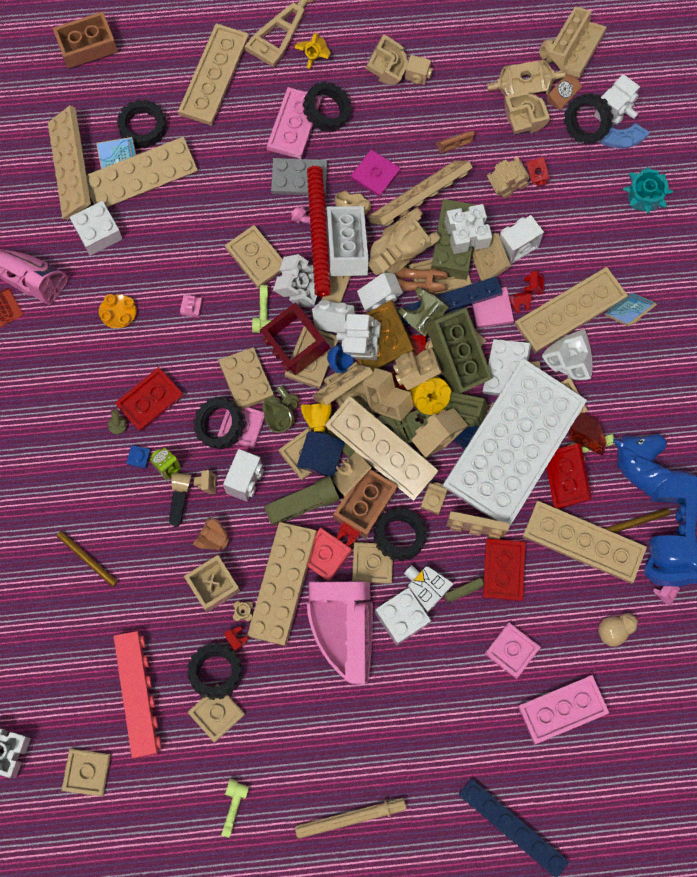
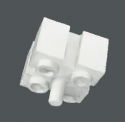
[594,74,640,127]
[444,204,492,254]
[273,254,317,307]
[336,314,381,360]

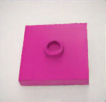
[350,150,401,197]

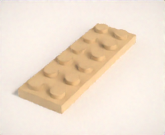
[178,23,249,126]
[48,106,91,220]
[86,137,198,208]
[367,161,472,226]
[514,267,628,354]
[325,396,439,501]
[522,501,647,584]
[247,522,317,646]

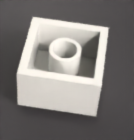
[70,201,123,256]
[500,215,544,265]
[223,449,264,502]
[375,588,431,646]

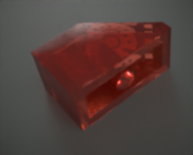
[568,412,606,456]

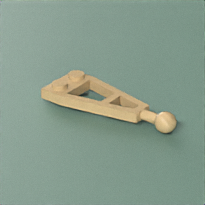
[245,0,314,67]

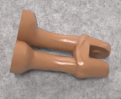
[395,266,448,293]

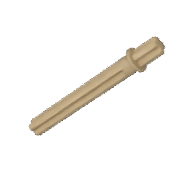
[295,798,406,839]

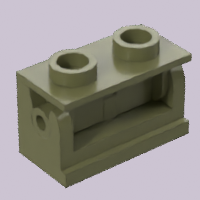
[444,392,488,427]

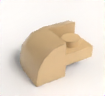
[365,34,408,85]
[504,91,550,134]

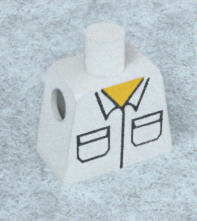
[404,565,453,614]

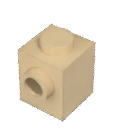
[405,55,433,85]

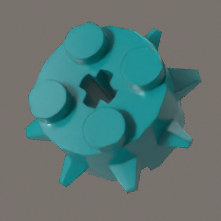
[623,167,673,213]

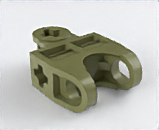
[398,287,448,337]
[377,410,430,447]

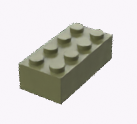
[431,199,476,280]
[425,307,493,393]

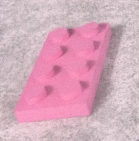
[267,87,322,159]
[518,675,609,745]

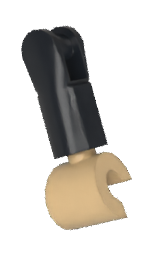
[169,473,192,527]

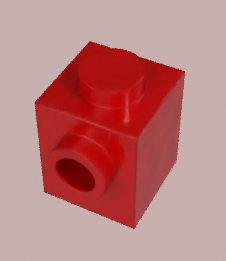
[526,157,550,187]

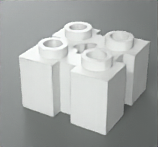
[0,728,31,778]

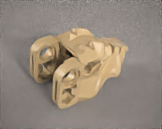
[368,207,441,275]

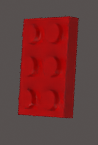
[115,367,184,432]
[546,443,592,509]
[482,539,525,601]

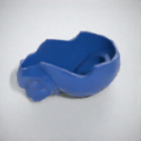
[327,344,354,373]

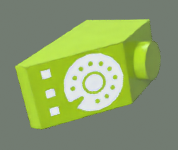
[149,447,181,481]

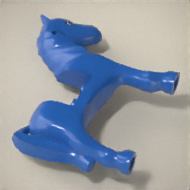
[613,434,697,587]

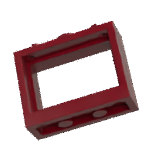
[260,302,331,375]

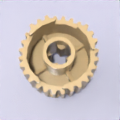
[487,157,529,199]

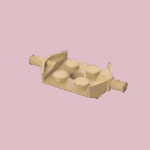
[487,60,566,96]

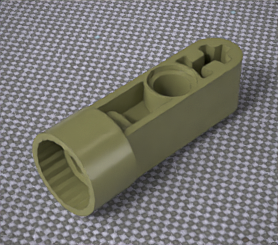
[264,476,340,526]

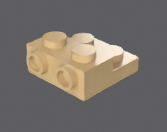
[393,348,442,390]

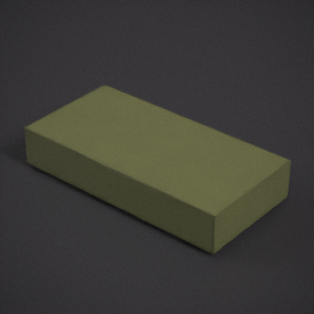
[444,578,484,603]

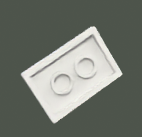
[483,339,531,396]

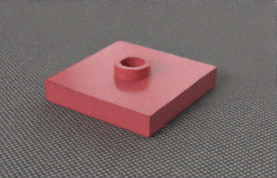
[308,527,352,582]

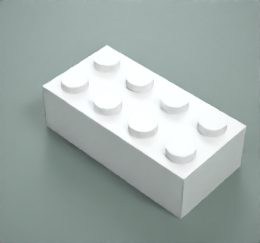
[326,206,368,276]

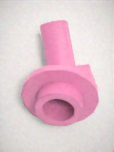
[291,206,310,224]

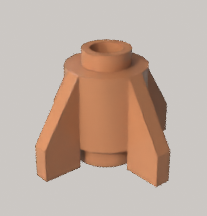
[193,517,229,551]

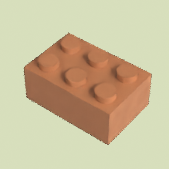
[53,11,118,69]
[333,469,398,539]

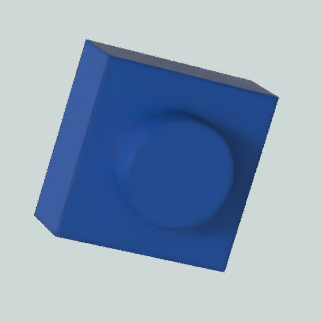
[126,445,151,469]

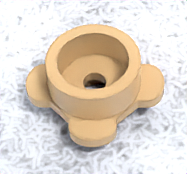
[233,601,253,621]

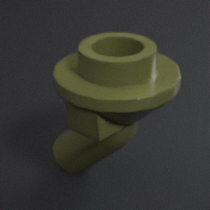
[276,385,299,411]
[108,409,127,434]

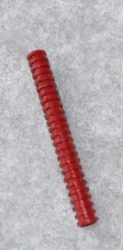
[307,166,331,297]

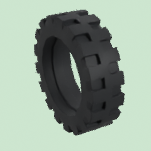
[302,81,352,132]
[564,93,614,144]
[117,100,167,149]
[193,397,246,449]
[374,507,427,561]
[187,643,243,700]

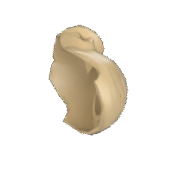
[334,190,371,214]
[598,613,638,647]

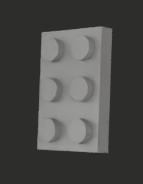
[271,158,327,196]

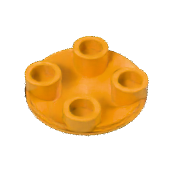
[99,294,136,328]

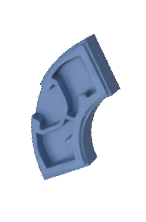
[600,123,650,149]

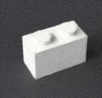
[357,272,403,311]
[312,300,355,333]

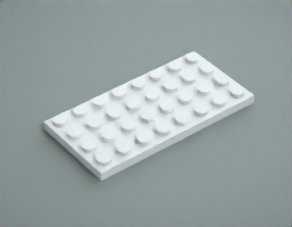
[442,358,587,527]

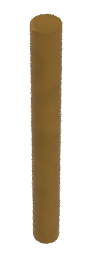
[603,508,670,533]
[56,531,118,587]

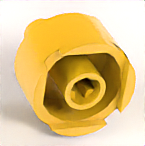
[406,375,451,415]

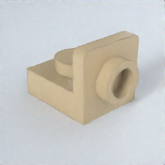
[420,482,447,515]

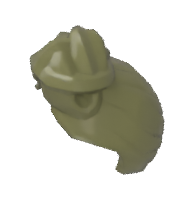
[262,397,294,433]

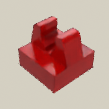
[524,270,544,295]
[509,291,532,313]
[337,523,360,547]
[224,627,248,652]

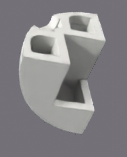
[542,329,593,380]

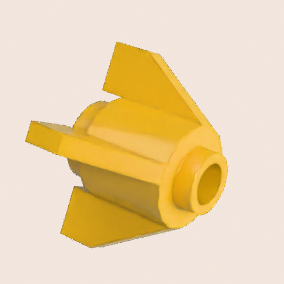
[295,32,330,69]
[301,402,332,433]

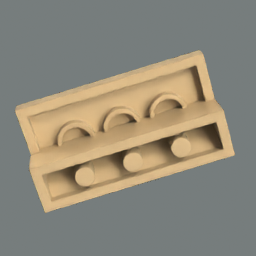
[548,6,606,78]

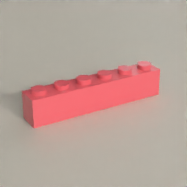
[114,631,161,759]

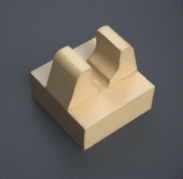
[194,470,217,494]

